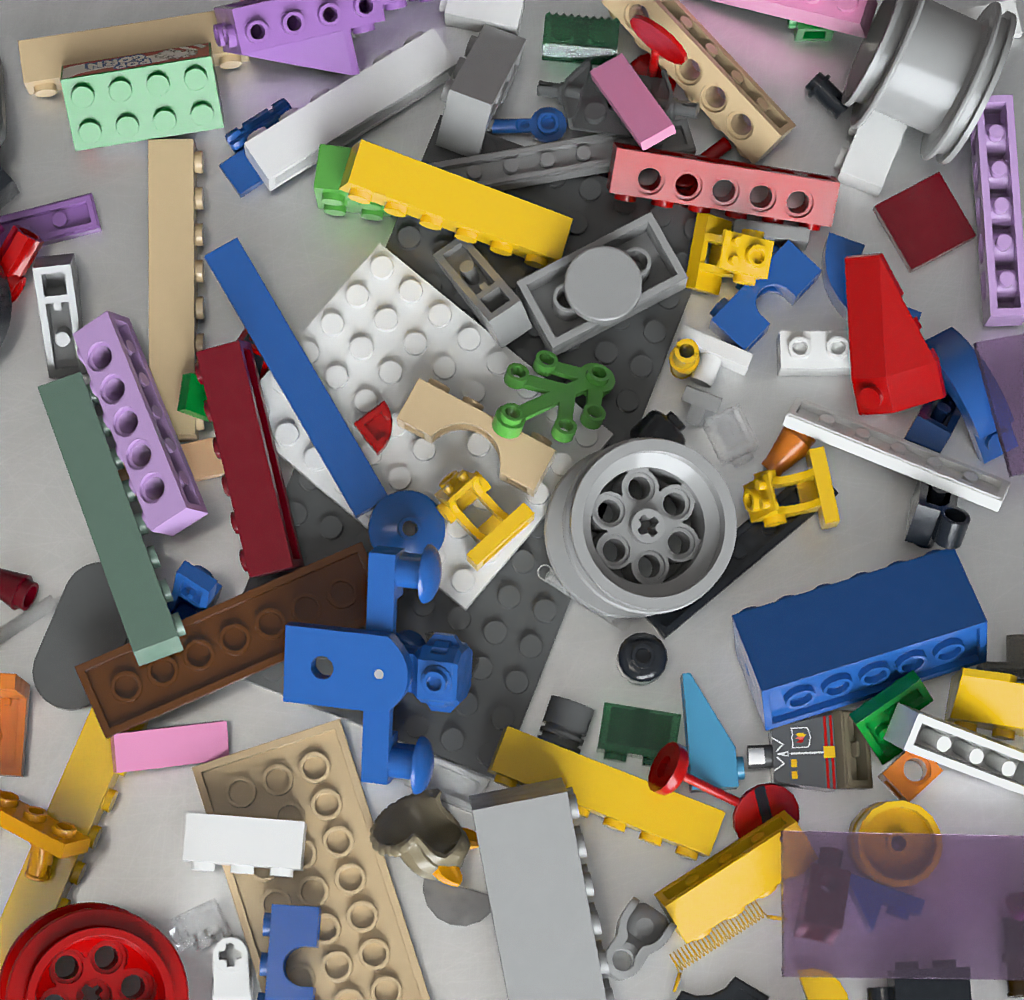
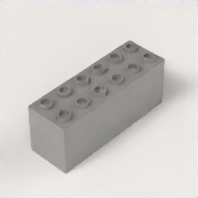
[469,778,614,1000]

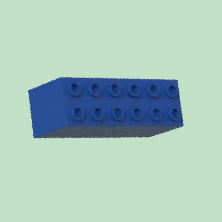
[732,549,988,731]

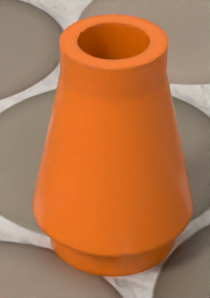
[761,426,816,476]

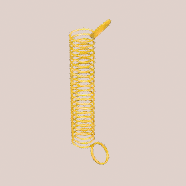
[669,900,787,992]

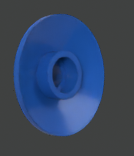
[368,490,445,554]

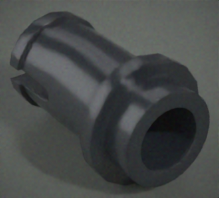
[805,72,849,119]

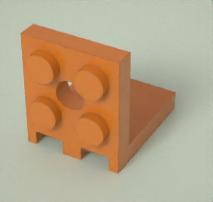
[0,673,30,777]

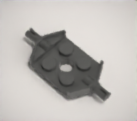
[537,59,700,139]

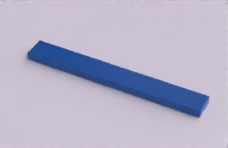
[204,238,388,518]

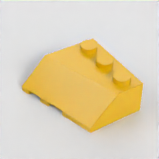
[944,668,1024,740]

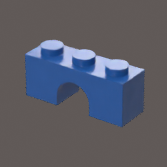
[709,240,822,352]
[257,904,322,1000]

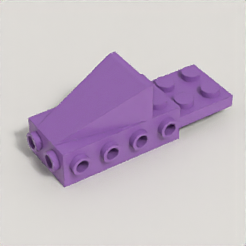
[213,0,433,75]

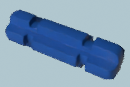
[225,98,292,153]

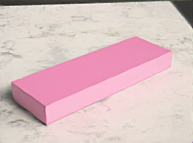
[590,53,676,151]
[111,720,229,773]

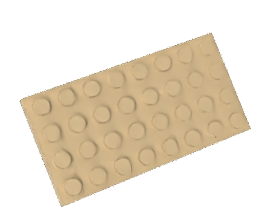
[192,719,431,1000]

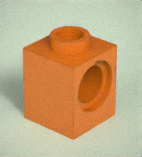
[878,751,943,802]

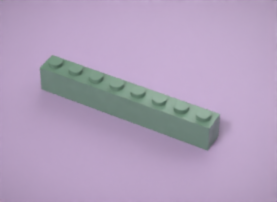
[38,371,186,666]

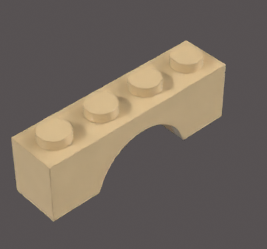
[397,378,556,497]

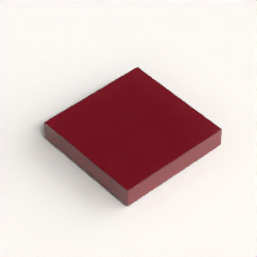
[873,172,976,273]

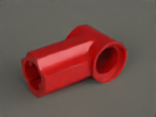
[0,225,44,303]

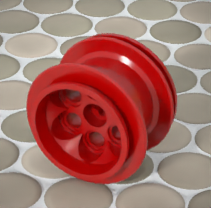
[0,902,189,1000]

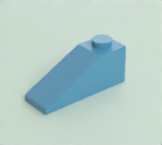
[680,673,745,793]

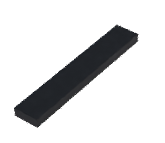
[645,485,839,640]

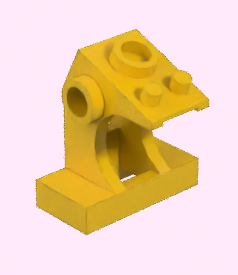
[685,213,774,295]
[743,446,840,530]
[434,469,534,571]

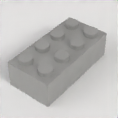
[516,212,688,356]

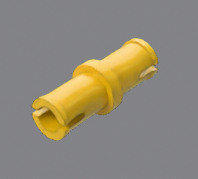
[669,338,700,379]

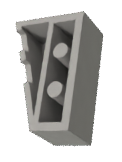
[436,24,526,157]

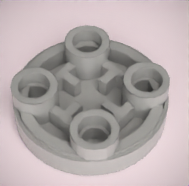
[564,246,642,326]

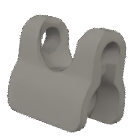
[605,897,677,980]

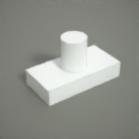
[676,325,754,388]

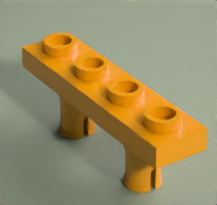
[0,790,91,882]

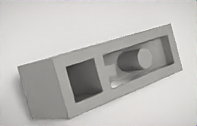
[433,239,533,348]
[32,253,87,378]

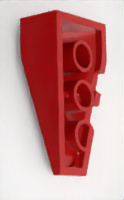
[844,253,946,415]

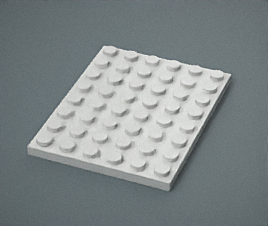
[260,244,613,611]

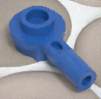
[492,107,567,143]

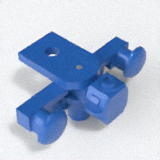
[283,544,473,794]

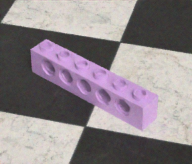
[970,95,1024,327]
[73,311,208,536]

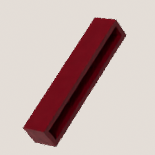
[195,340,304,578]

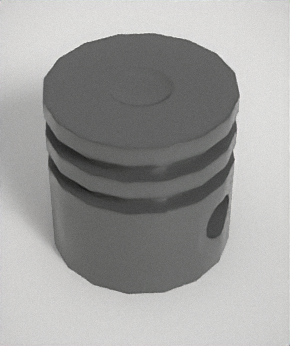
[537,695,595,754]

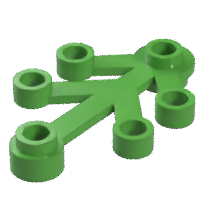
[492,350,615,443]

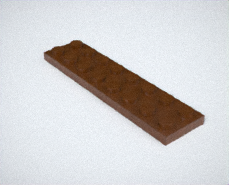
[75,542,369,740]

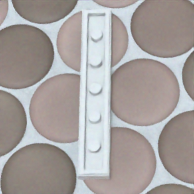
[782,397,1011,512]

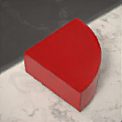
[354,401,393,456]

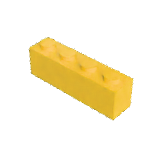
[654,810,818,944]

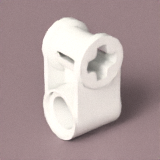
[212,936,254,1000]

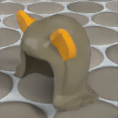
[369,788,479,887]

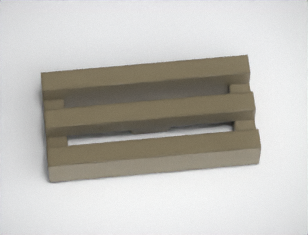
[831,710,873,790]

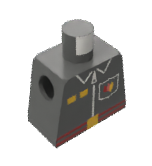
[747,715,837,792]

